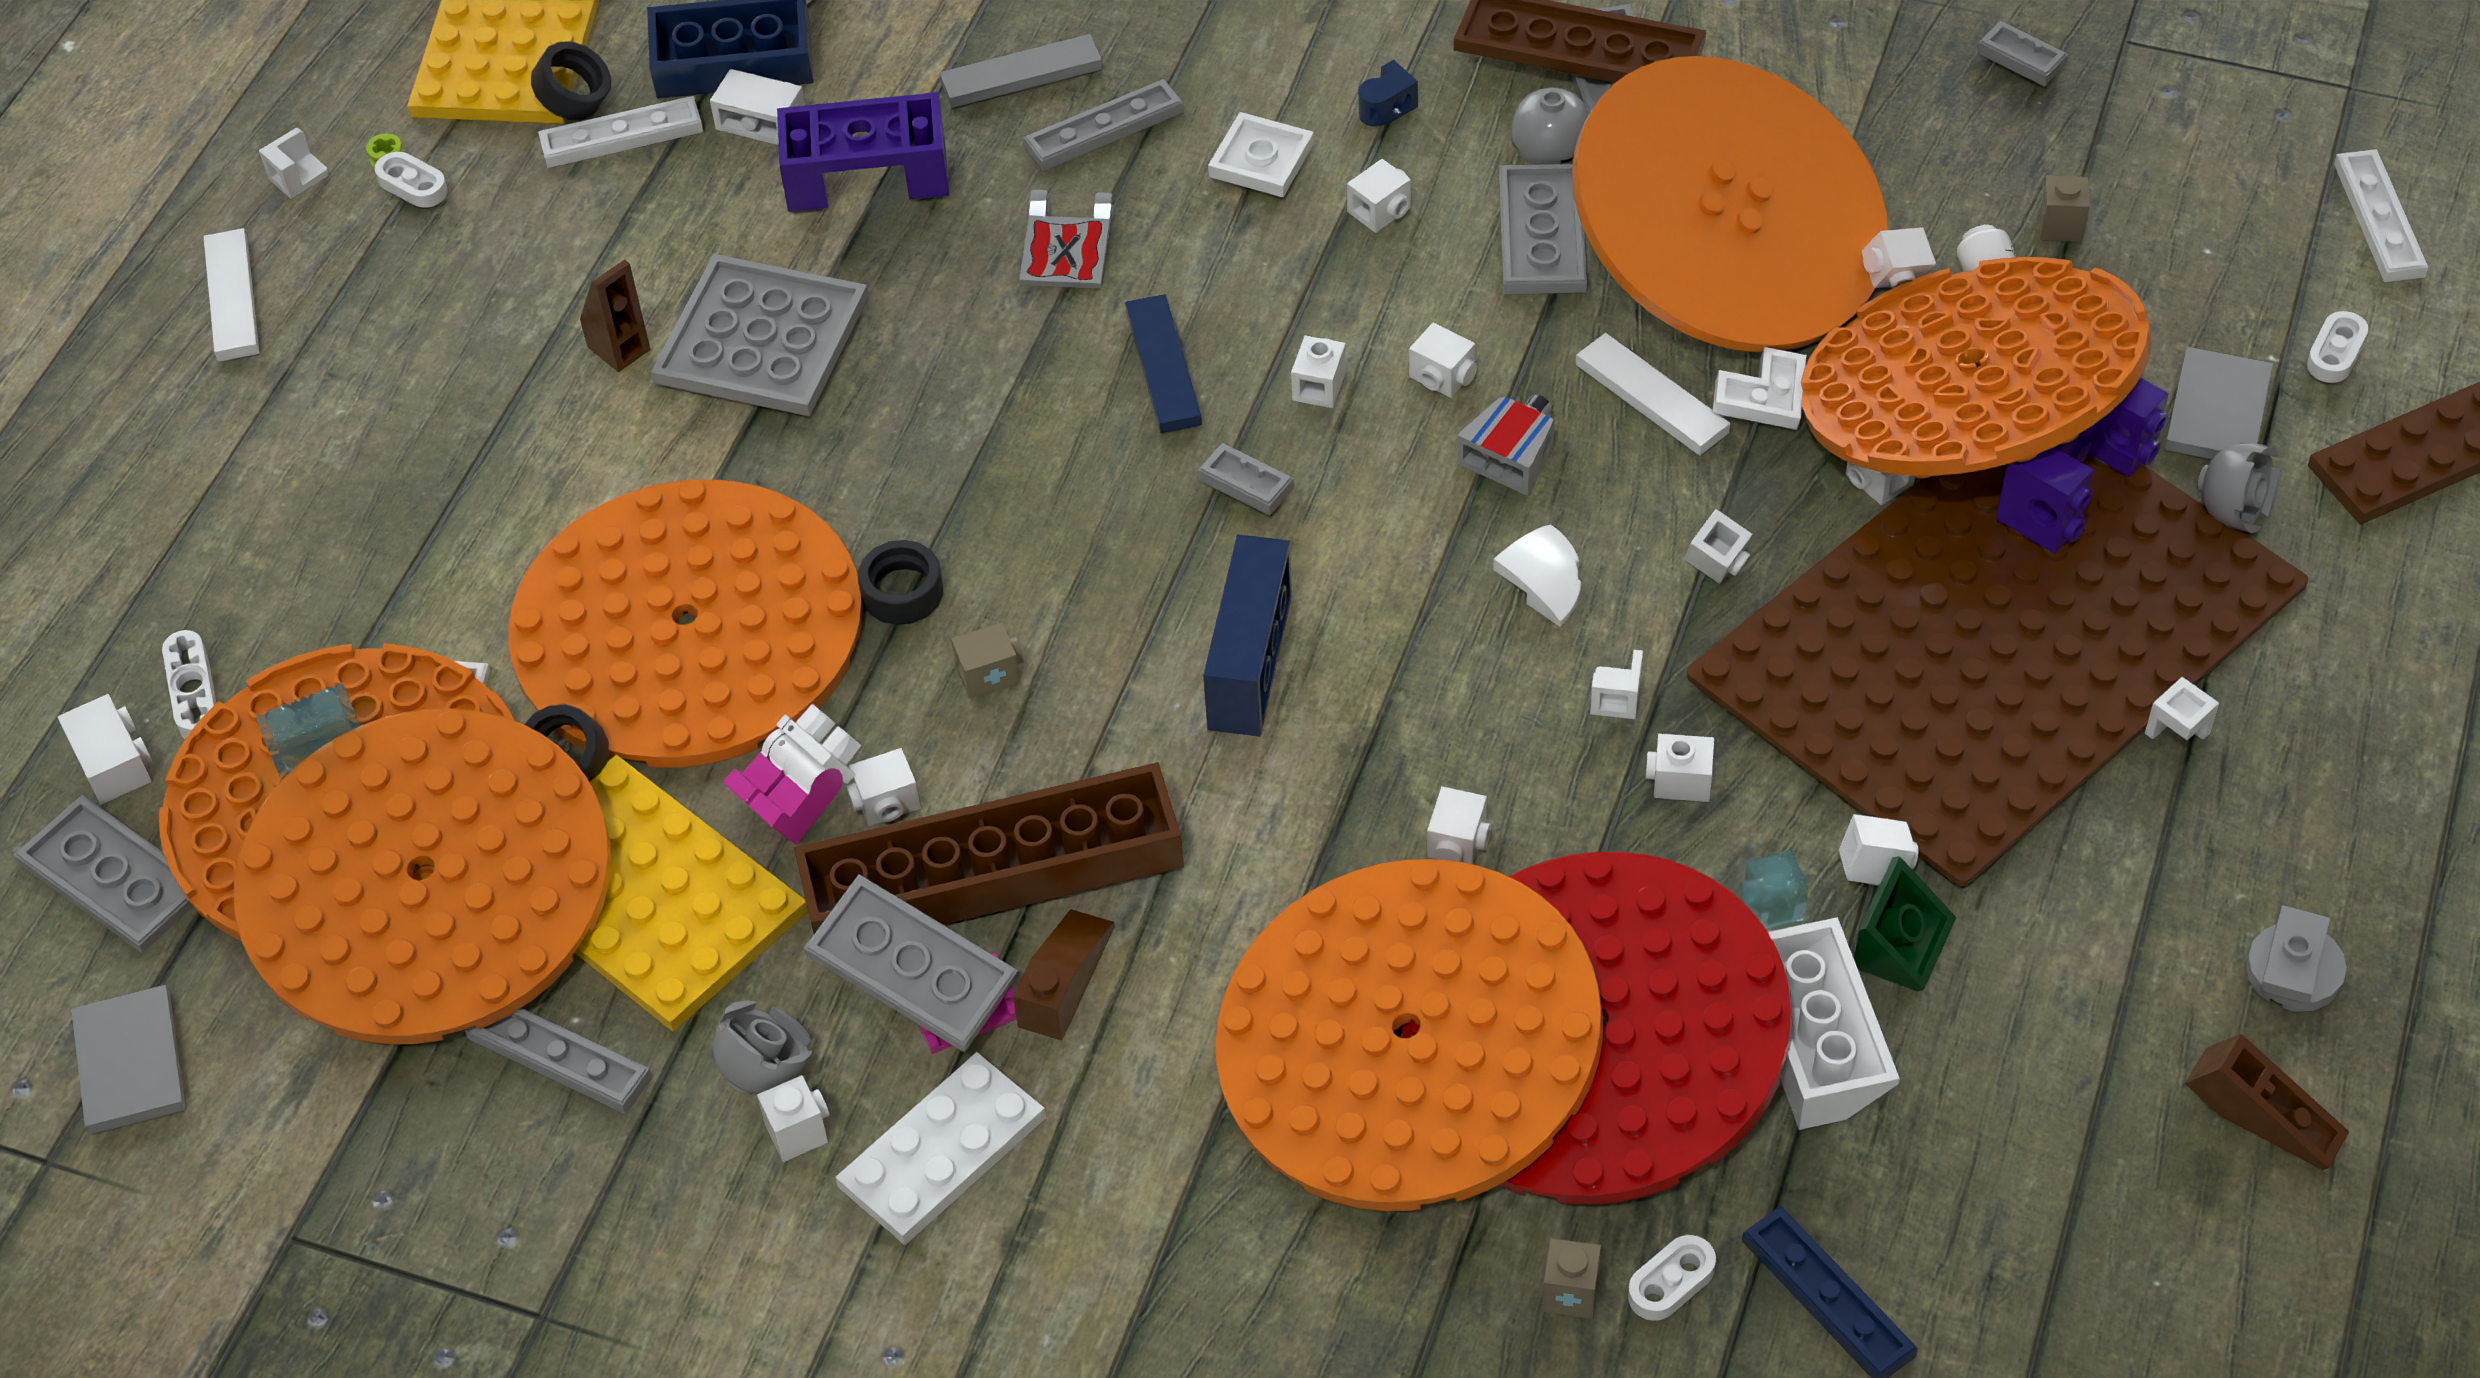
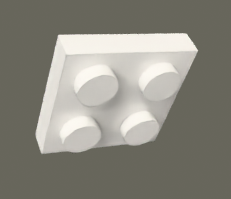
[1208,112,1314,197]

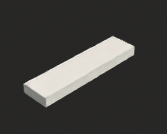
[538,96,703,168]
[2334,149,2428,282]
[204,228,260,362]
[1576,333,1730,456]

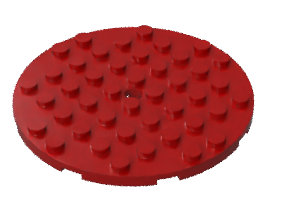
[1402,852,1793,1205]

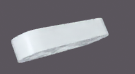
[162,630,216,739]

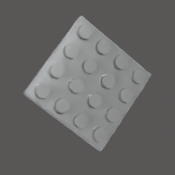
[651,254,869,416]

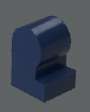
[1358,59,1418,126]

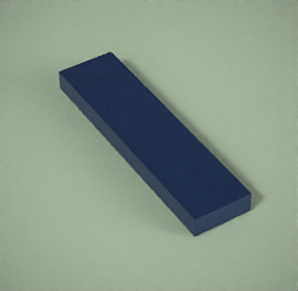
[1125,294,1202,433]
[1742,1205,1918,1378]

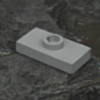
[1977,21,2068,87]
[1198,443,1294,516]
[2260,905,2330,1004]

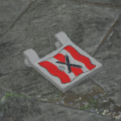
[1019,190,1114,289]

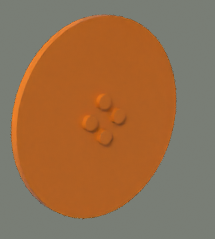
[1572,56,1888,352]

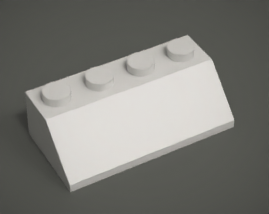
[1768,917,1900,1130]

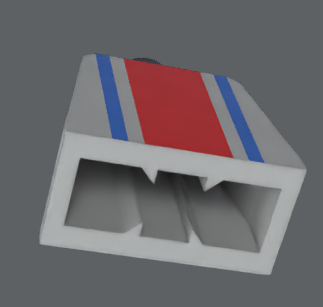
[1457,394,1554,496]

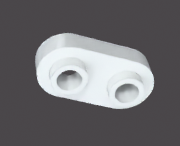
[375,152,448,207]
[2307,311,2368,383]
[1628,1235,1716,1321]

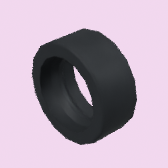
[531,41,611,120]
[858,540,944,625]
[524,704,609,782]

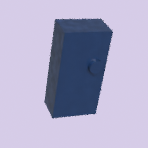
[647,0,814,99]
[1203,534,1292,737]

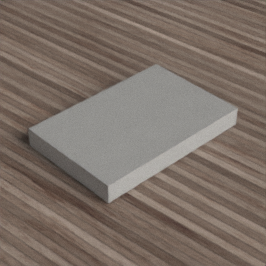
[2164,347,2273,459]
[71,985,186,1135]

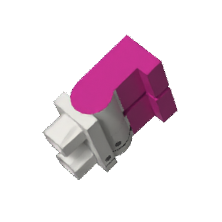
[723,704,862,845]

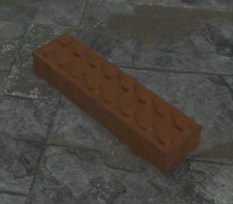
[793,762,1184,934]

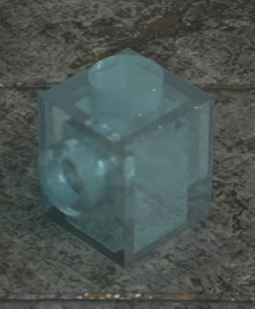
[1739,850,1809,929]

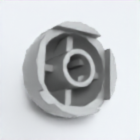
[1511,87,1589,165]
[2198,443,2280,533]
[712,1000,812,1094]

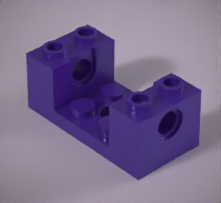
[777,92,949,212]
[1996,377,2169,554]

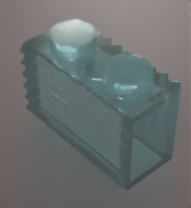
[256,683,360,778]

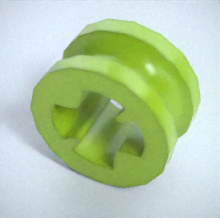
[366,133,404,170]

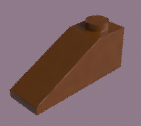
[580,259,651,372]
[1013,909,1115,1041]
[2185,1034,2349,1170]

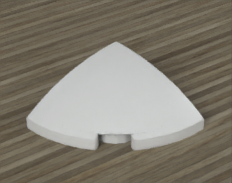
[1493,524,1581,627]

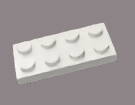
[835,1052,1046,1245]

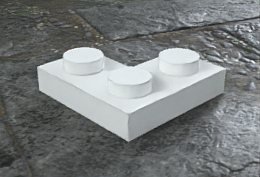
[1712,347,1806,430]

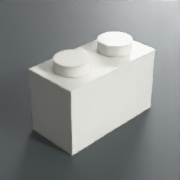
[710,69,805,145]
[57,694,152,805]

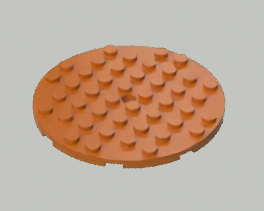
[1801,257,2151,479]
[508,479,863,768]
[159,643,514,941]
[234,709,611,1044]
[1215,859,1603,1211]

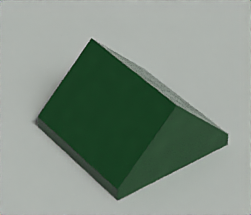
[1854,856,1956,991]

